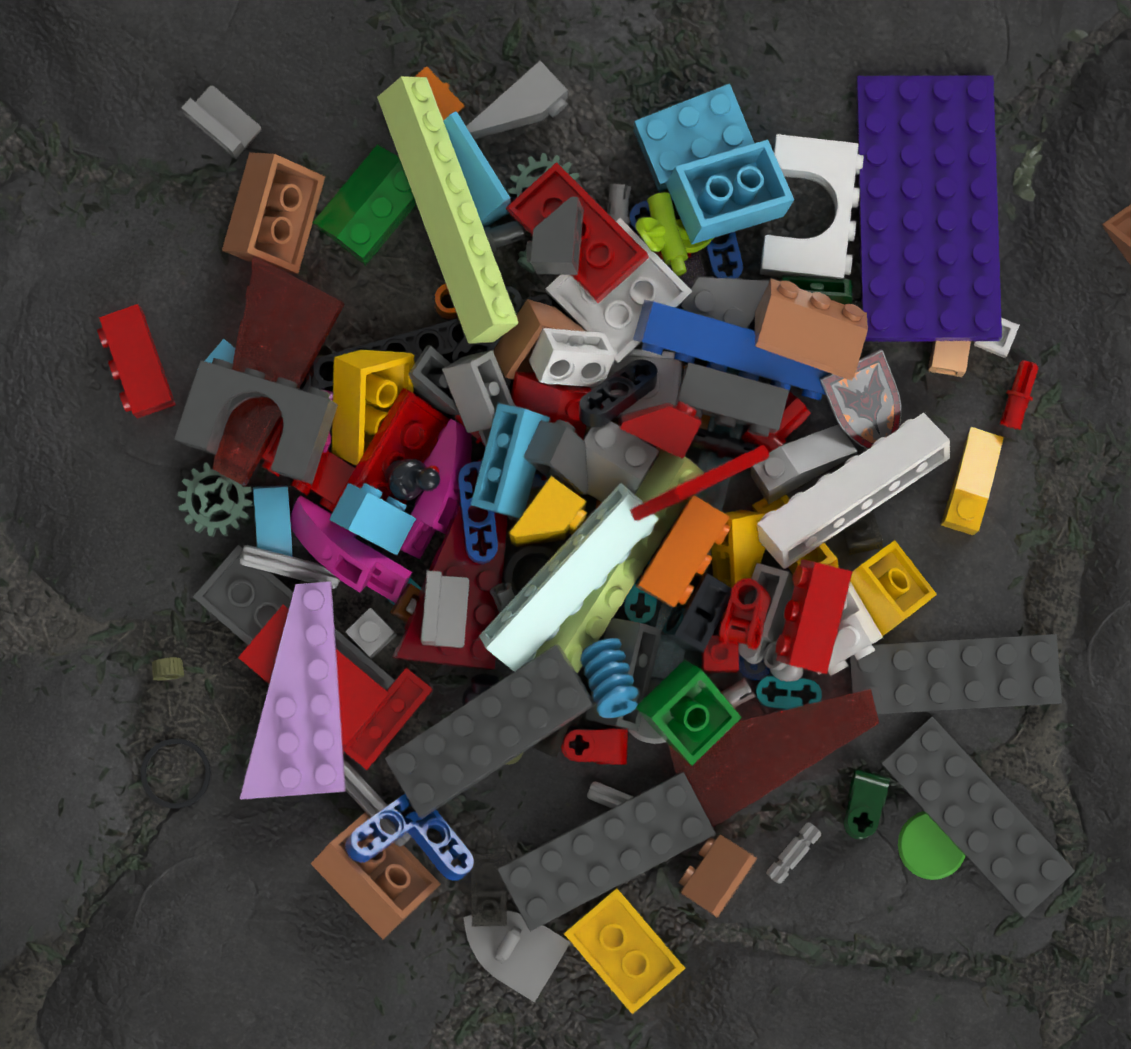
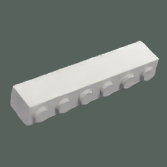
[757,413,950,569]

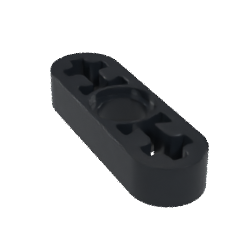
[579,359,657,427]

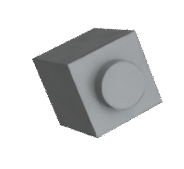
[345,608,396,659]

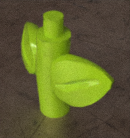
[635,192,713,276]

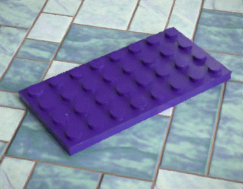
[856,76,1002,342]

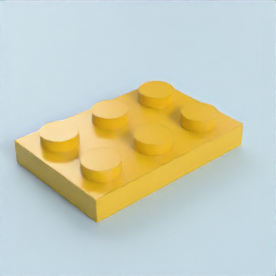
[564,888,685,1014]

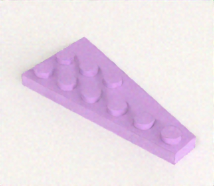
[240,582,346,799]

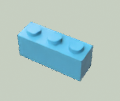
[471,403,549,518]

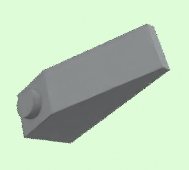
[466,61,568,139]
[751,424,857,504]

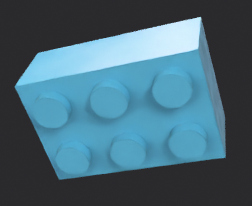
[634,84,754,192]
[666,140,794,244]

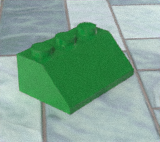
[312,145,417,266]

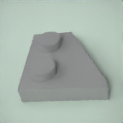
[680,276,769,328]

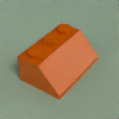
[635,495,731,608]

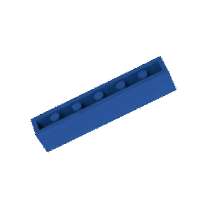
[633,300,830,401]

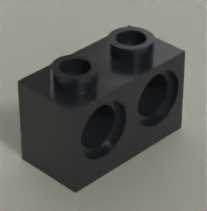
[660,573,732,652]

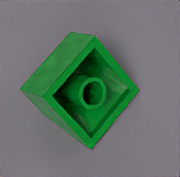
[636,660,742,766]

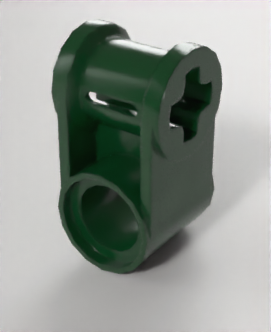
[844,770,890,839]

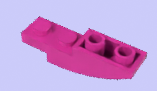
[400,419,472,559]
[290,495,412,603]

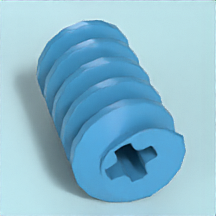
[580,638,638,718]

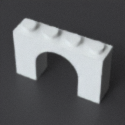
[760,134,863,279]

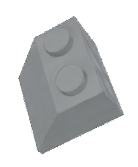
[584,421,659,502]

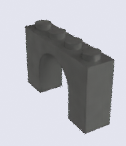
[174,358,338,484]

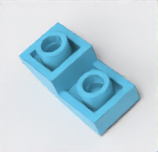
[253,485,293,557]

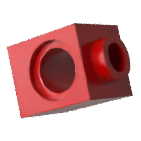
[702,636,739,673]

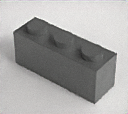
[675,362,789,437]
[585,618,662,731]

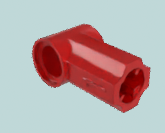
[741,392,811,453]

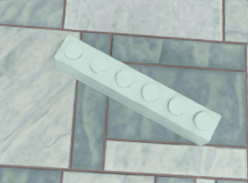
[479,483,659,672]

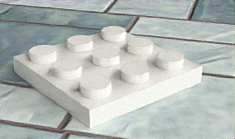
[545,218,693,365]

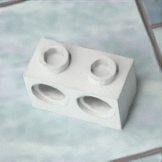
[529,328,616,387]

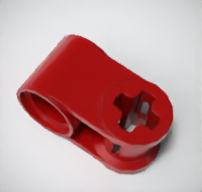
[719,578,770,650]
[561,729,628,765]

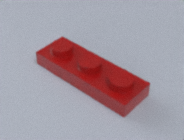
[343,667,433,771]

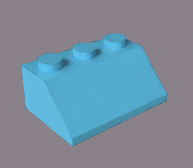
[444,111,511,227]

